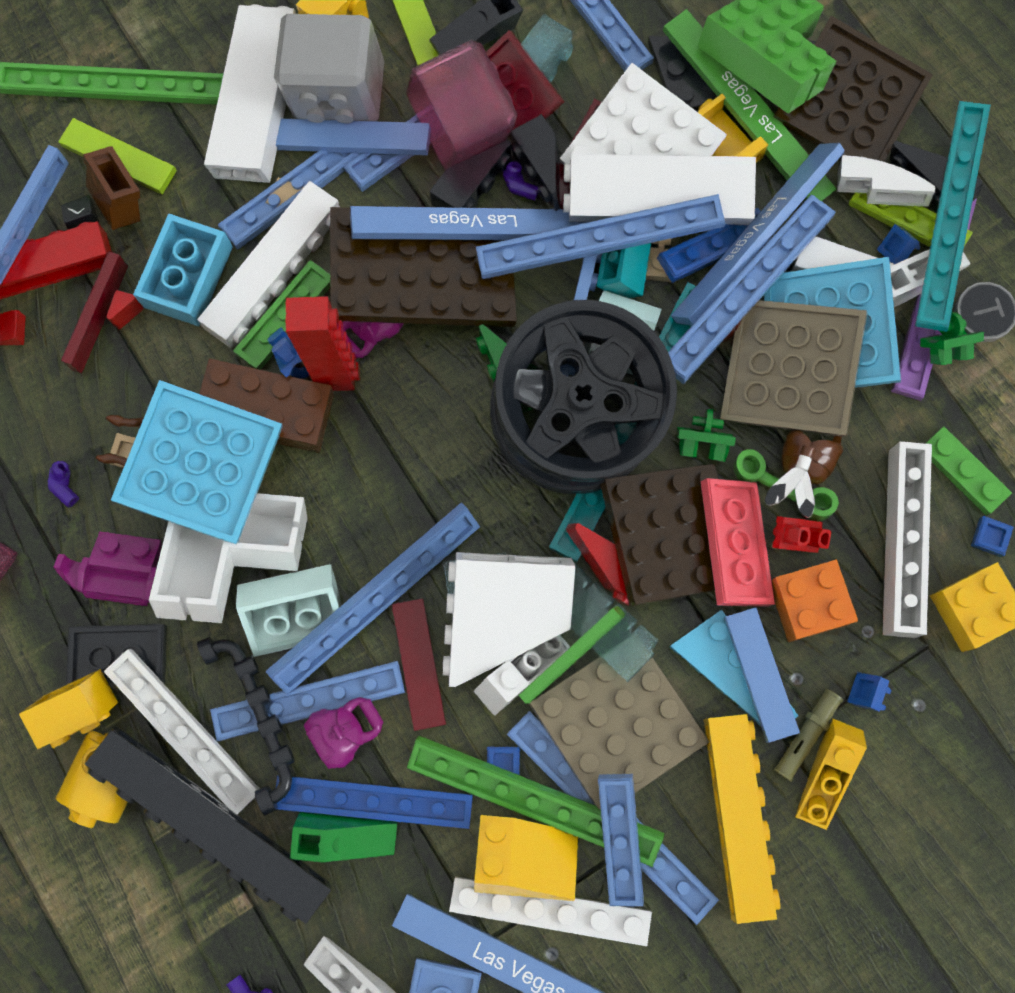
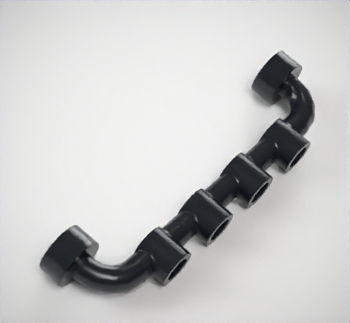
[197,637,295,816]

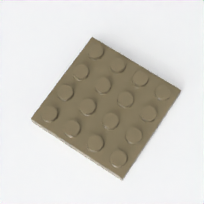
[720,300,868,437]
[529,633,709,809]

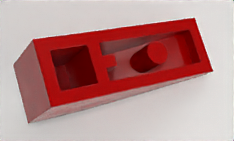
[566,523,629,606]

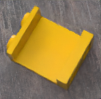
[698,94,768,163]

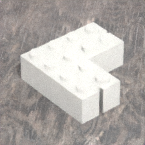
[149,493,307,623]

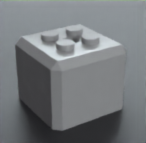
[274,14,385,123]

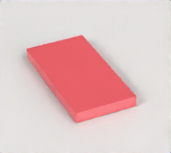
[701,478,775,607]

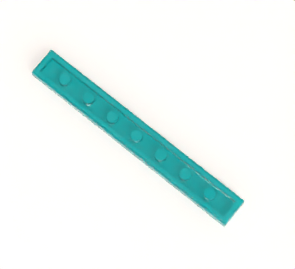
[915,101,991,332]

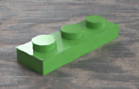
[925,427,1012,516]

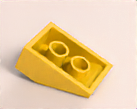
[474,815,578,901]

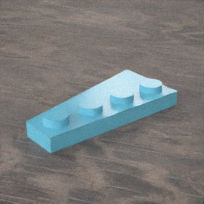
[669,610,798,726]

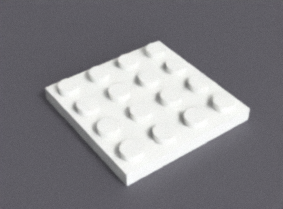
[559,63,727,165]

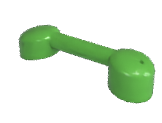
[733,449,839,521]

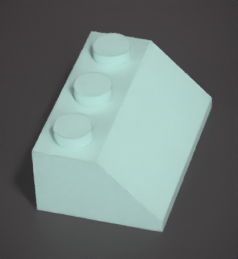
[236,564,342,657]

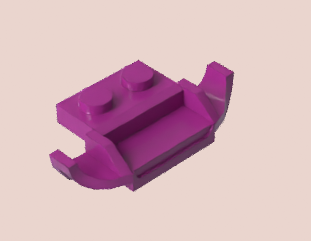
[53,531,162,606]

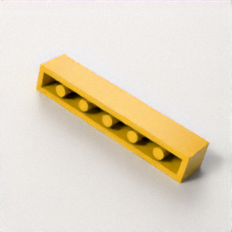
[703,714,780,924]

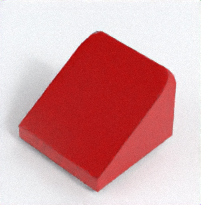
[106,290,144,329]
[0,310,26,346]

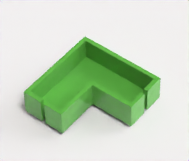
[697,0,836,114]

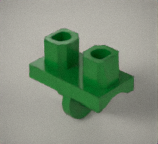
[920,312,984,365]
[676,409,736,462]

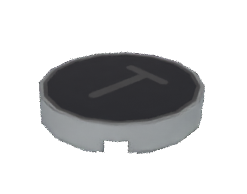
[954,282,1015,342]

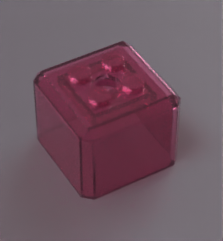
[406,40,518,170]

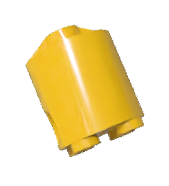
[56,730,128,828]

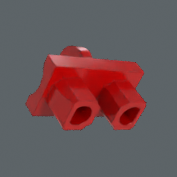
[772,516,831,553]

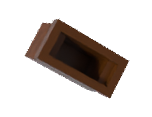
[83,146,140,230]

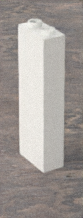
[204,4,296,183]
[563,154,756,225]

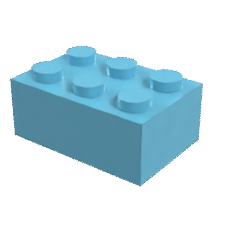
[133,214,233,326]

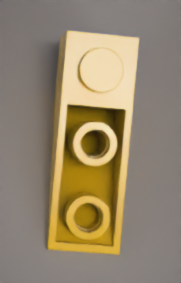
[795,718,867,830]

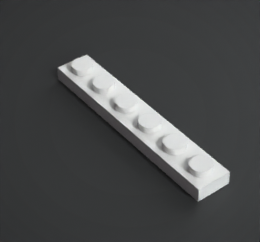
[104,649,260,814]
[449,876,652,946]

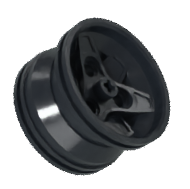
[490,300,677,494]

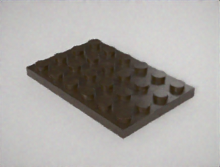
[330,207,517,327]

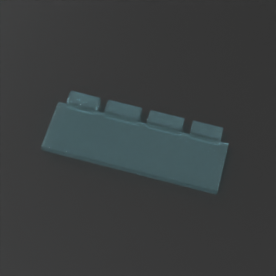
[571,564,659,682]

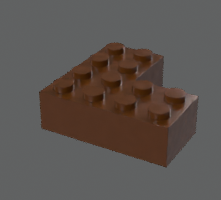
[199,358,334,453]

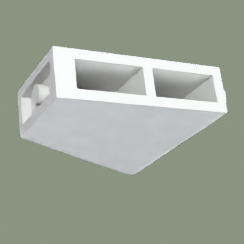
[443,552,575,687]

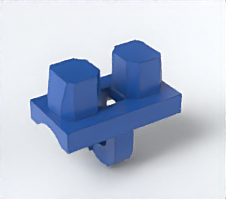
[268,327,309,379]

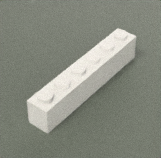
[197,181,340,350]
[883,441,932,638]

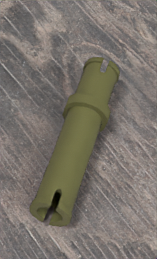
[773,689,843,782]

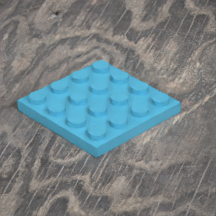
[764,257,901,388]
[111,380,283,544]

